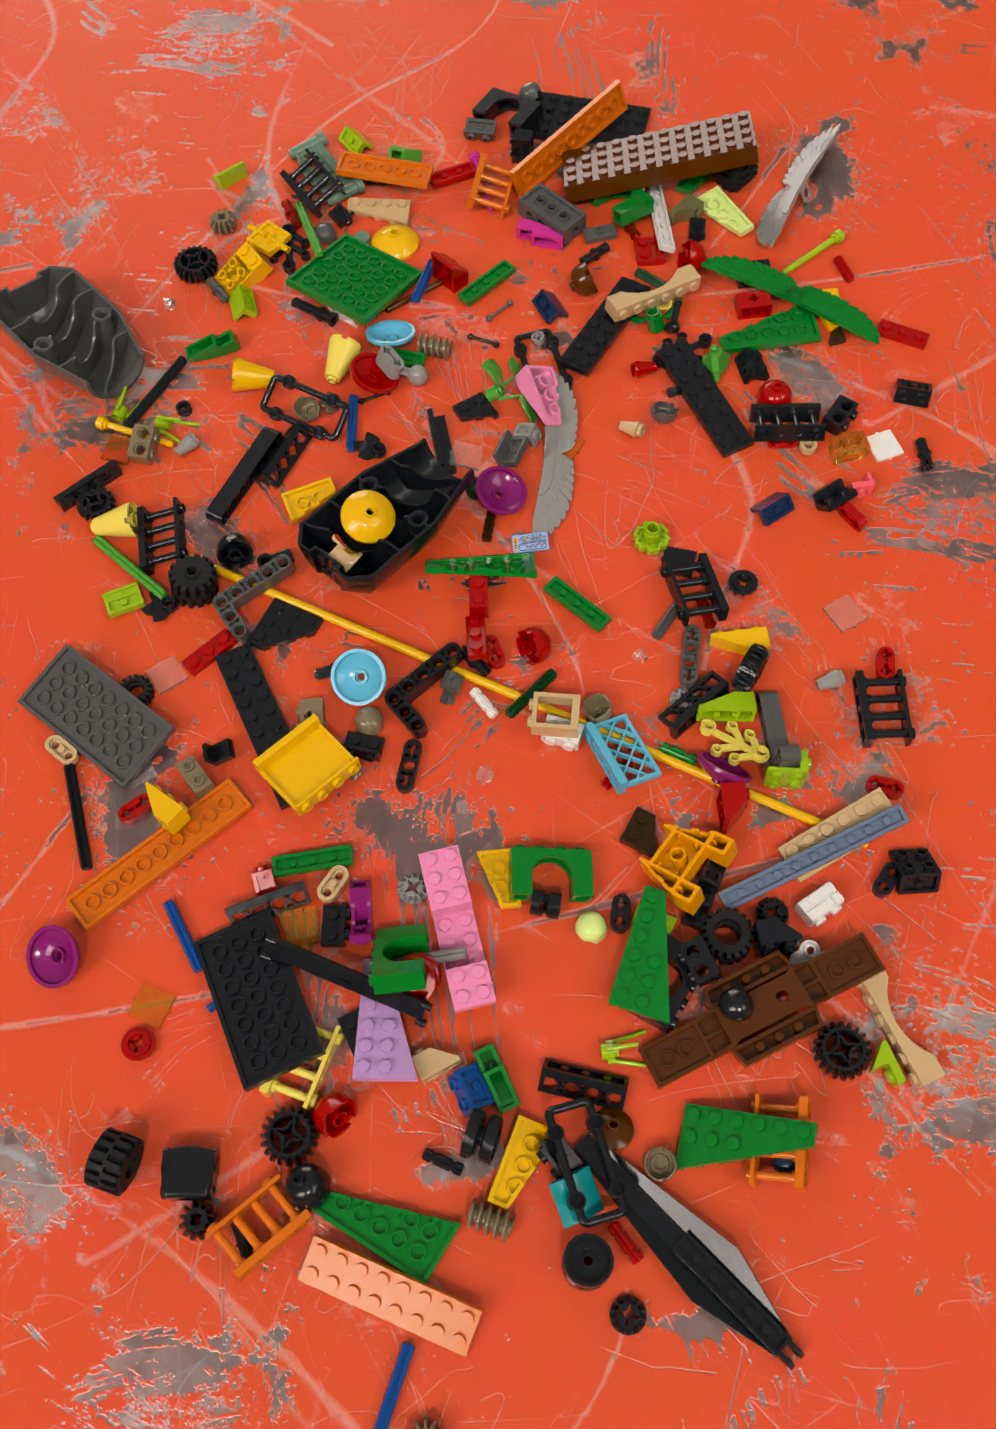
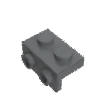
[463,118,497,142]
[493,430,530,467]

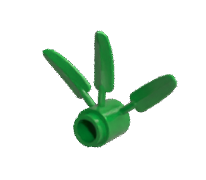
[630,297,683,334]

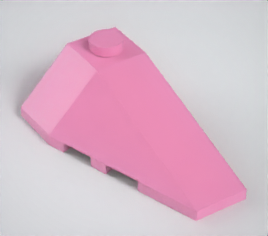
[515,365,561,426]

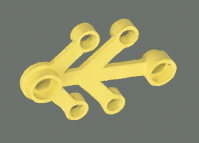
[699,719,770,766]

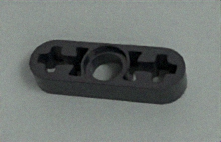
[396,739,422,794]

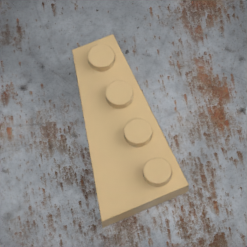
[347,197,411,226]

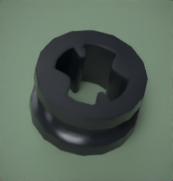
[176,400,193,417]

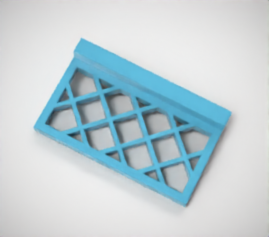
[583,714,662,795]

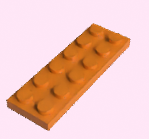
[335,150,434,190]

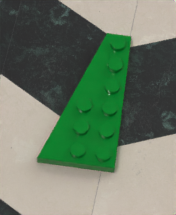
[719,305,822,354]
[311,1191,461,1283]

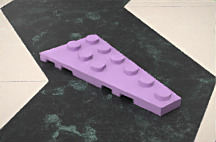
[352,959,418,1082]

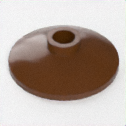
[590,1108,634,1151]

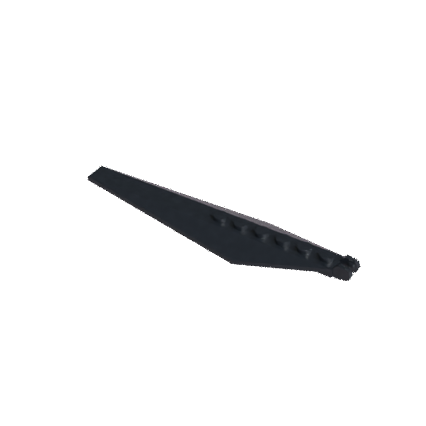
[573,1133,804,1370]

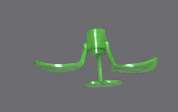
[481,357,537,423]

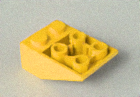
[214,241,274,295]

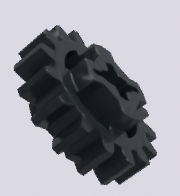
[76,486,116,521]

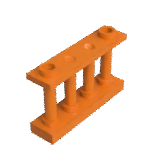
[466,152,517,220]
[746,1093,812,1193]
[204,1174,312,1283]

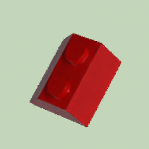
[431,251,469,294]
[716,781,750,835]

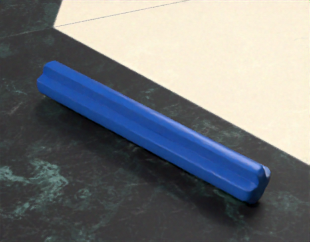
[411,259,433,303]
[346,394,358,453]
[163,900,203,973]
[374,1342,415,1429]

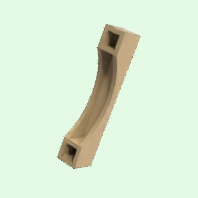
[605,264,701,322]
[855,971,946,1090]

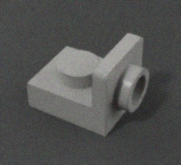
[512,423,542,447]

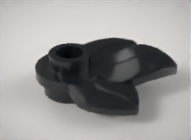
[353,432,386,460]
[142,592,178,622]

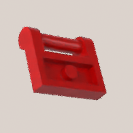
[634,235,666,267]

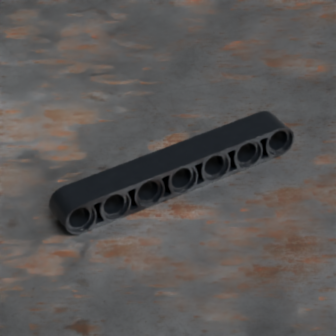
[206,426,283,525]

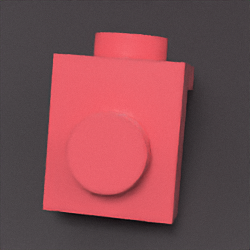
[850,472,876,498]

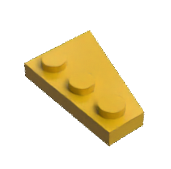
[281,477,337,525]
[476,848,522,910]

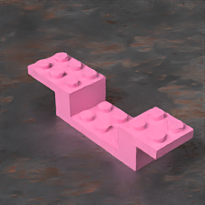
[418,845,497,1013]

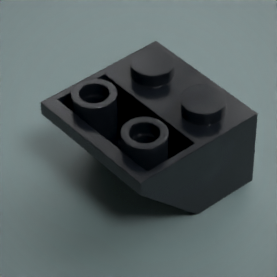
[752,917,803,958]

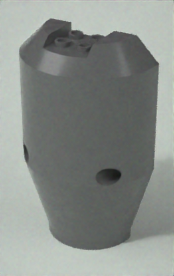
[0,266,145,399]

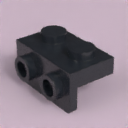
[735,348,770,385]

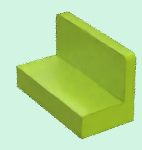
[338,125,374,153]
[213,161,248,190]
[229,284,258,321]

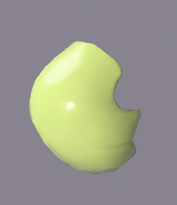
[575,911,608,944]

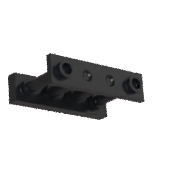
[279,148,346,219]
[749,403,827,442]
[137,497,189,576]
[660,553,730,627]
[852,669,916,748]

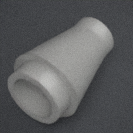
[174,432,200,457]
[815,669,846,691]

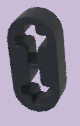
[872,862,898,898]
[610,894,631,934]

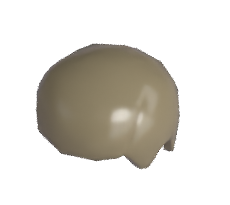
[293,396,321,422]
[582,694,613,723]
[355,706,384,736]
[643,1146,678,1182]

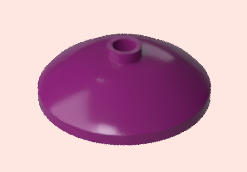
[475,466,527,516]
[697,751,753,785]
[26,925,80,988]

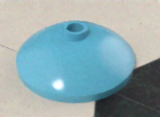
[365,320,415,349]
[331,649,387,706]

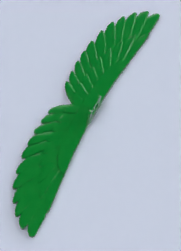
[701,255,880,345]

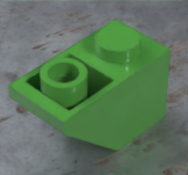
[388,145,423,163]

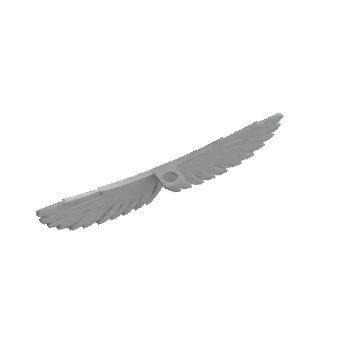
[756,123,842,247]
[532,371,578,535]

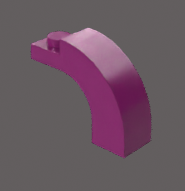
[349,880,374,945]

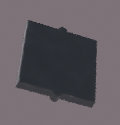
[660,546,697,578]

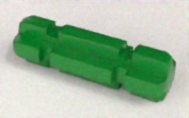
[659,742,697,765]

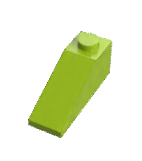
[696,691,757,722]

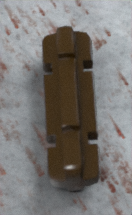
[482,511,496,543]

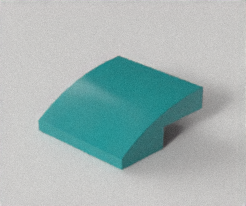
[548,1165,604,1229]

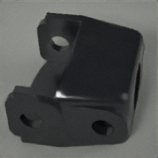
[160,1146,221,1201]

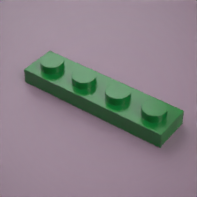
[457,259,516,307]
[543,576,611,633]
[271,844,354,878]

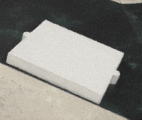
[863,429,904,463]

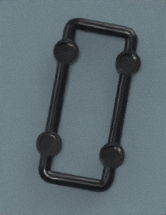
[514,329,573,391]
[260,374,350,441]
[545,1097,628,1228]

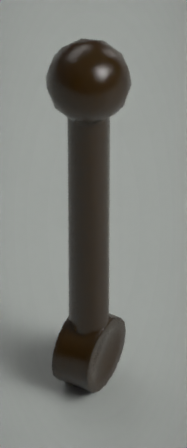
[467,333,500,348]

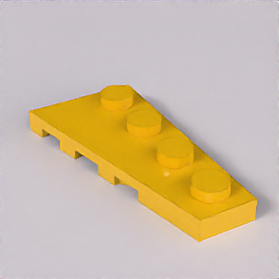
[486,1115,548,1210]

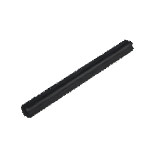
[122,355,187,428]
[63,763,93,871]

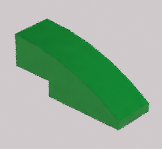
[185,329,241,362]
[472,1042,521,1114]

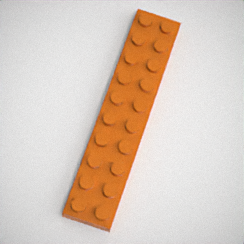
[509,80,628,198]
[64,778,253,932]

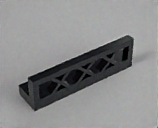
[427,408,457,475]
[255,423,313,488]
[53,459,123,512]
[658,670,729,740]
[224,880,311,925]
[538,1057,629,1112]

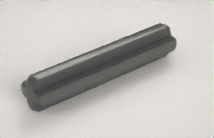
[652,602,677,640]

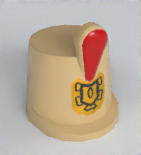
[328,534,363,573]

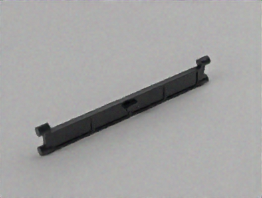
[260,934,433,1028]

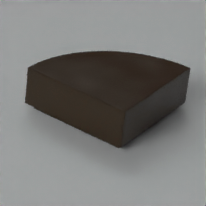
[829,327,846,347]

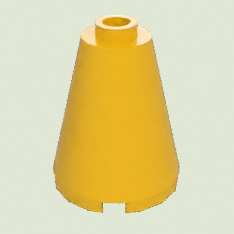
[231,357,277,392]

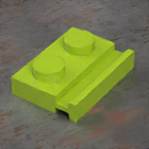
[102,582,146,619]

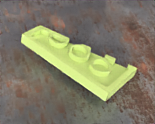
[697,186,754,237]

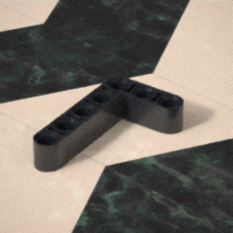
[384,642,463,739]

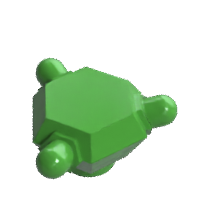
[702,344,731,383]

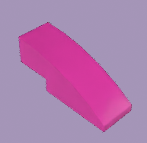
[517,218,563,251]

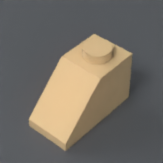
[412,1047,461,1085]

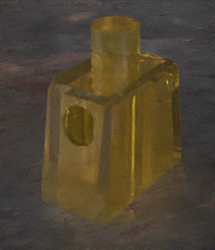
[278,904,320,952]

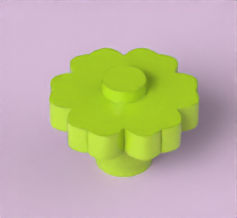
[633,521,670,555]

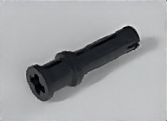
[291,297,338,327]

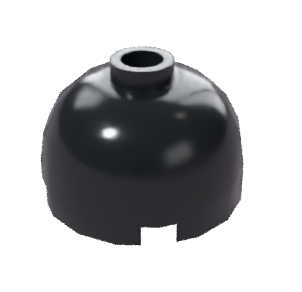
[216,533,253,569]
[285,1163,331,1211]

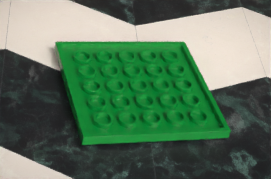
[286,233,423,325]

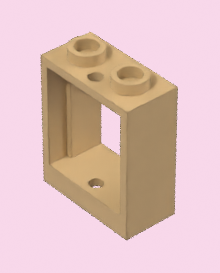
[527,691,581,738]

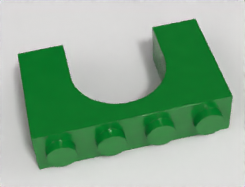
[587,188,654,227]
[509,845,594,903]
[368,923,429,995]

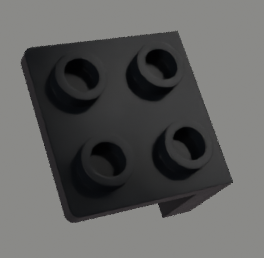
[888,848,942,895]

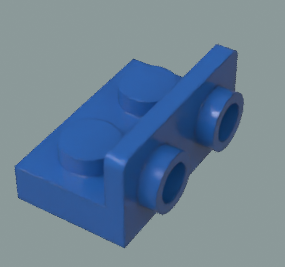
[448,1062,495,1117]

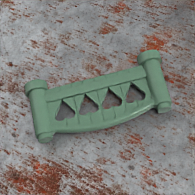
[288,130,366,207]

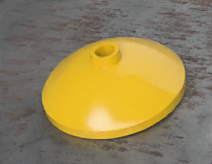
[372,224,419,261]
[340,490,396,544]

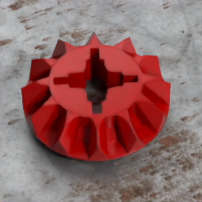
[121,1027,156,1062]

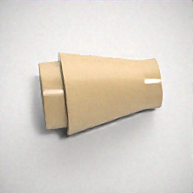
[619,420,646,439]

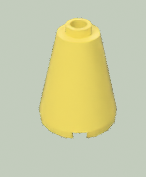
[324,334,361,384]
[90,502,138,538]

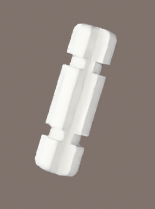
[469,687,499,719]

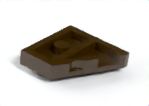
[619,807,656,858]

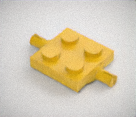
[246,220,292,258]

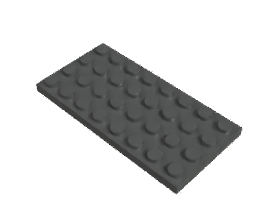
[17,643,176,789]

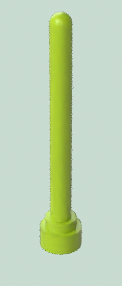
[782,229,845,274]

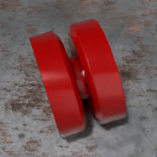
[400,951,442,1000]

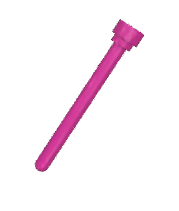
[468,151,494,212]

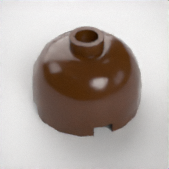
[569,261,598,296]

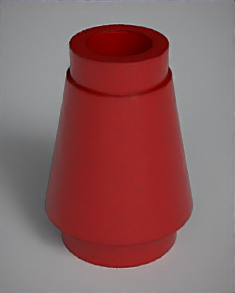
[631,361,657,378]

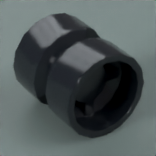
[530,889,562,919]

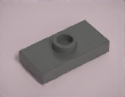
[583,223,618,244]

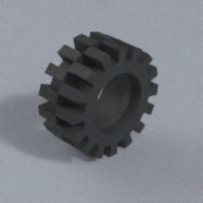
[120,674,155,706]

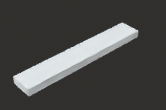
[646,184,676,253]

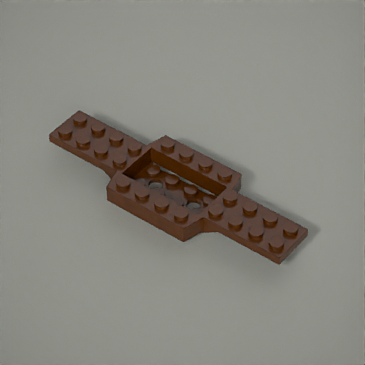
[638,932,886,1089]

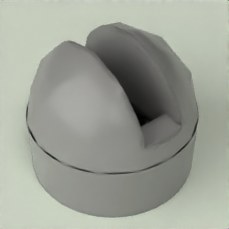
[531,331,545,346]

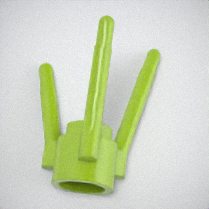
[111,386,140,422]
[154,415,200,443]
[600,1030,647,1067]

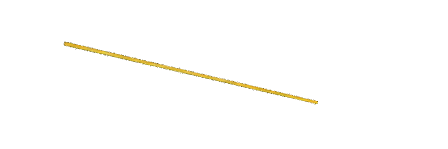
[189,553,869,848]

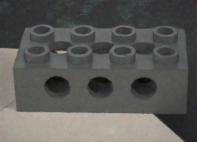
[518,183,586,246]

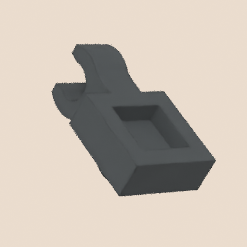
[440,670,464,705]

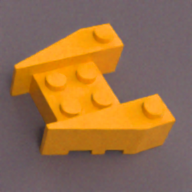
[639,824,738,916]

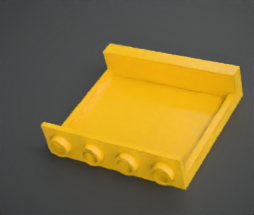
[252,714,361,816]

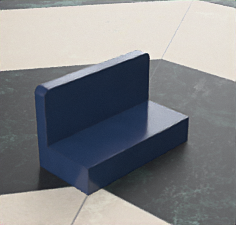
[532,289,569,325]
[750,492,795,526]

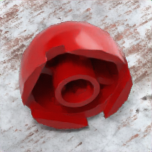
[677,239,707,272]
[757,379,792,404]
[516,627,552,666]
[313,1092,357,1138]

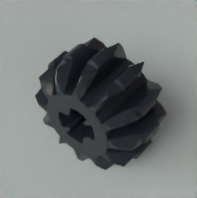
[179,1200,218,1241]

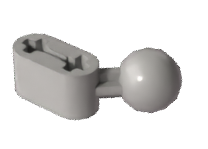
[375,345,429,386]

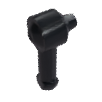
[663,300,682,334]

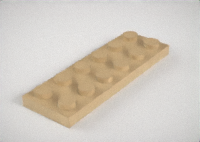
[777,787,893,883]

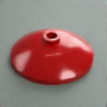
[350,353,400,394]

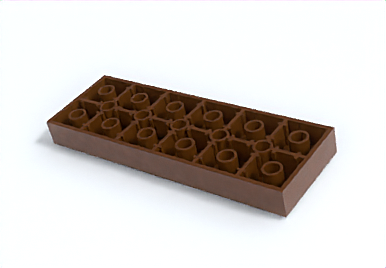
[563,110,759,203]

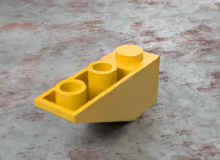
[709,626,771,656]
[145,782,191,835]

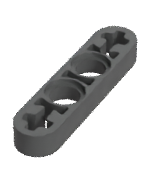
[679,625,701,689]

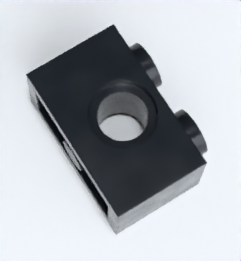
[509,128,534,164]

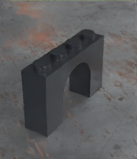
[472,87,544,134]
[627,934,707,1034]

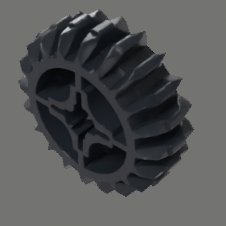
[174,245,218,285]
[732,643,770,692]
[812,1021,872,1081]
[260,1105,320,1167]

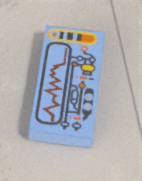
[511,532,549,553]

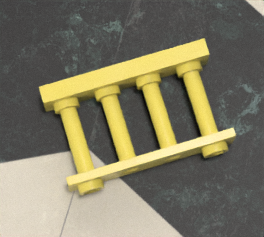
[259,1025,344,1112]

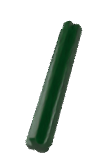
[505,669,557,719]

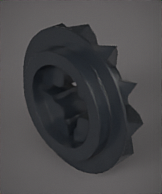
[728,570,758,597]
[755,897,789,923]
[610,1295,647,1335]

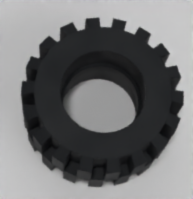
[700,907,754,965]

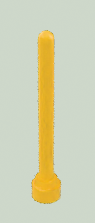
[95,415,174,447]

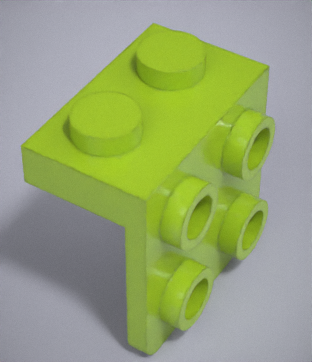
[763,750,812,790]

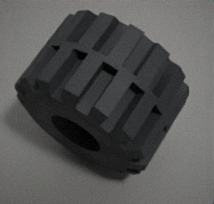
[713,163,758,193]
[168,554,219,608]
[84,1127,144,1196]

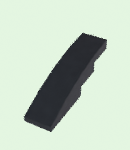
[681,859,727,931]

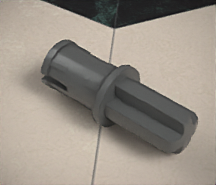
[206,277,229,303]

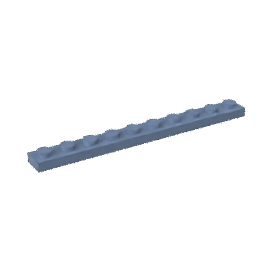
[718,803,910,911]

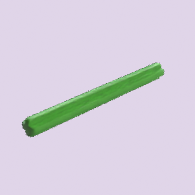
[295,201,324,258]
[93,535,167,599]

